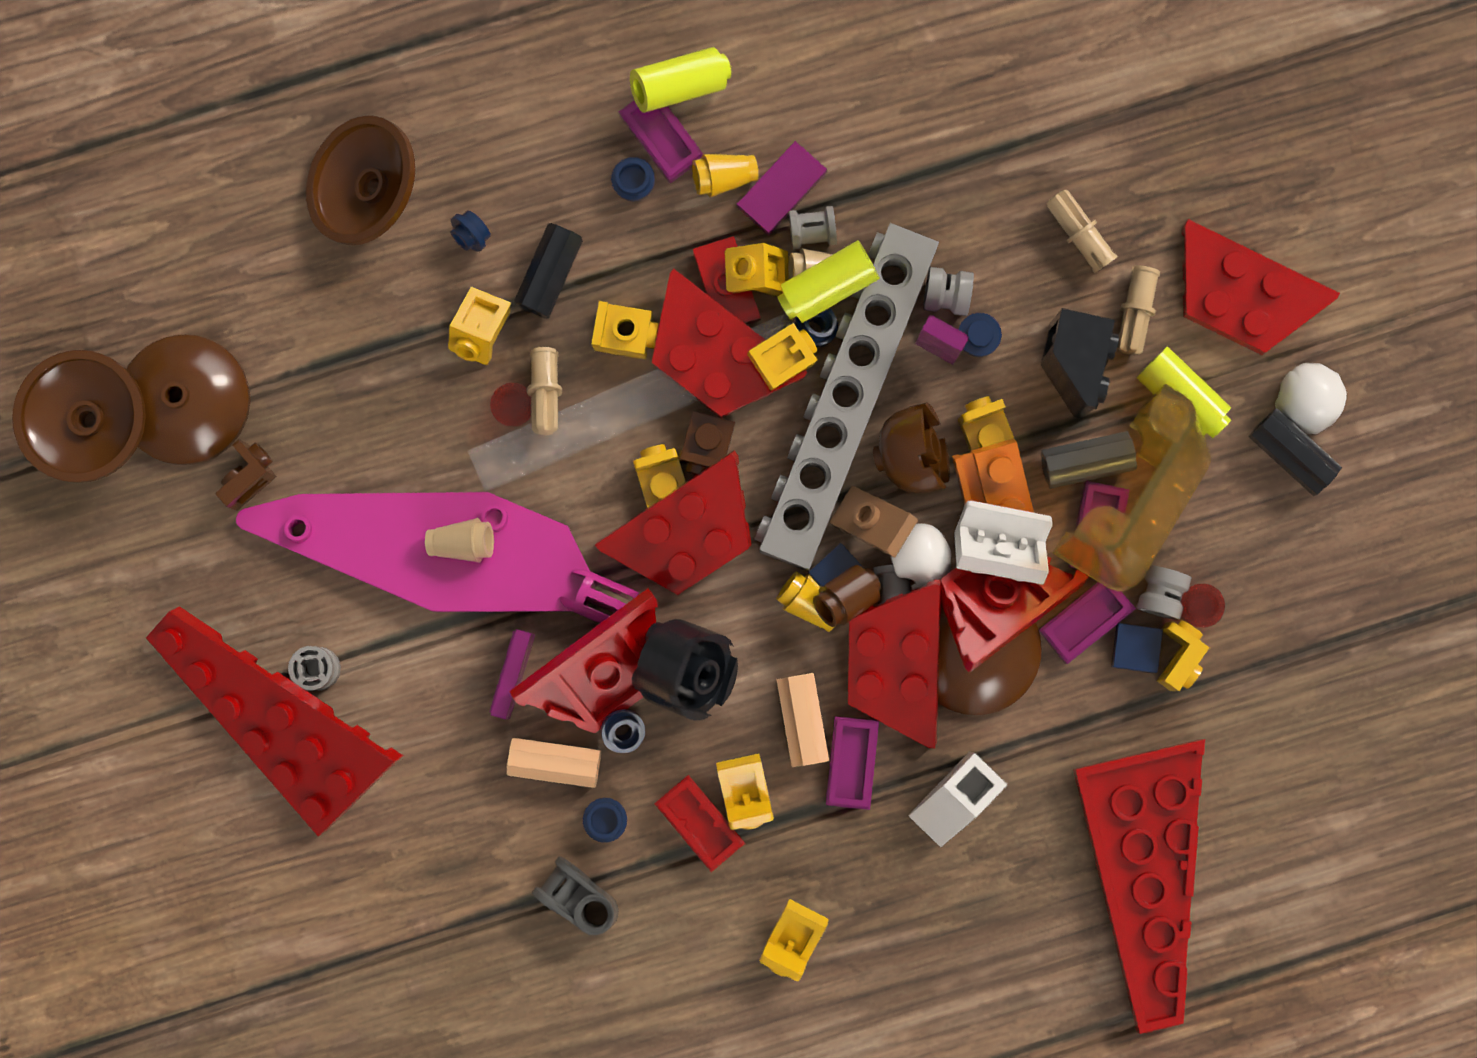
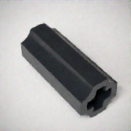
[514,223,583,319]
[1248,408,1342,496]

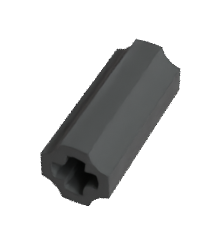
[1041,431,1137,489]

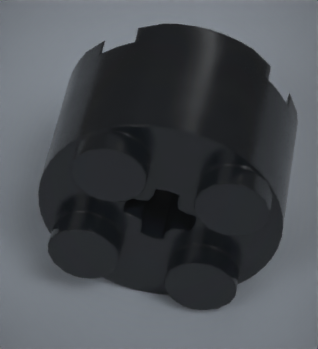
[632,619,738,721]

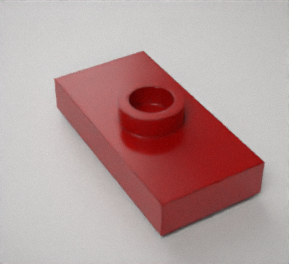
[693,236,761,325]
[654,774,746,872]

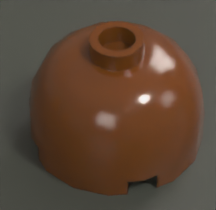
[873,402,950,493]

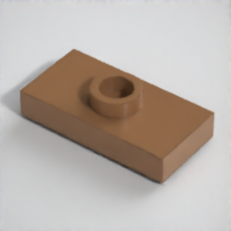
[829,485,918,558]

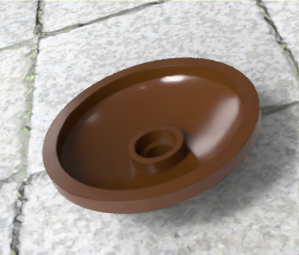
[306,115,415,245]
[126,334,250,465]
[12,350,146,483]
[938,604,1042,715]

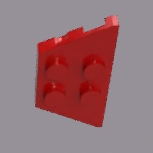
[1182,219,1340,355]
[651,269,808,418]
[595,450,752,595]
[940,556,1089,673]
[848,579,941,749]
[509,588,658,734]

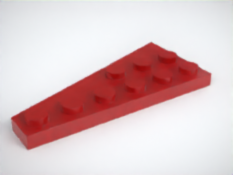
[146,606,404,837]
[1073,739,1205,1034]

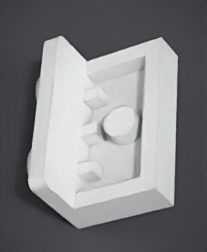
[954,501,1052,585]

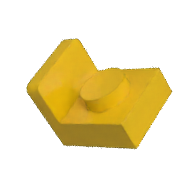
[725,243,789,296]
[448,287,511,365]
[747,323,817,391]
[958,396,1015,452]
[633,444,686,508]

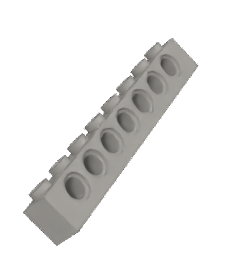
[755,223,939,572]

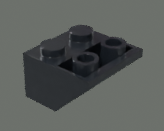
[1041,308,1119,419]

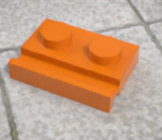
[952,439,1034,513]

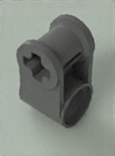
[532,856,619,935]

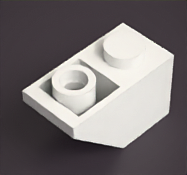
[908,752,1007,847]

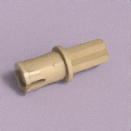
[1047,190,1118,274]
[1117,266,1160,355]
[527,347,562,436]

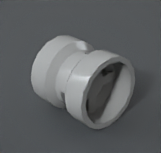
[923,267,974,316]
[1136,565,1192,620]
[288,646,341,691]

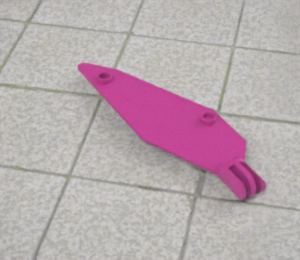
[236,492,639,623]

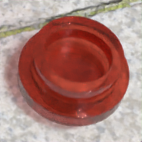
[490,383,532,427]
[1180,584,1225,628]

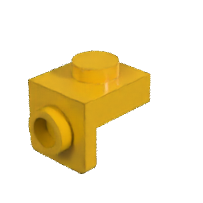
[1157,620,1210,691]
[716,753,774,830]
[759,899,829,981]

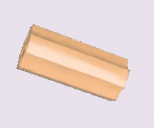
[776,673,829,767]
[507,738,601,788]

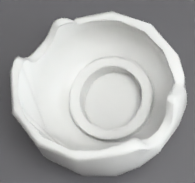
[1275,363,1347,434]
[891,523,951,590]

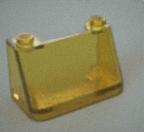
[1052,384,1211,591]

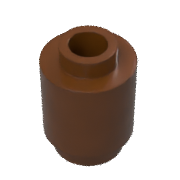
[813,565,881,627]

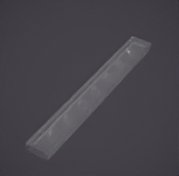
[468,313,794,492]

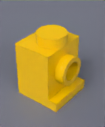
[591,301,659,359]

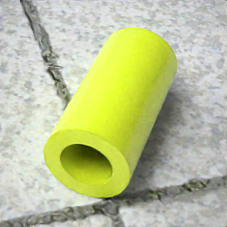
[630,47,731,113]
[778,240,880,323]
[1136,346,1231,439]

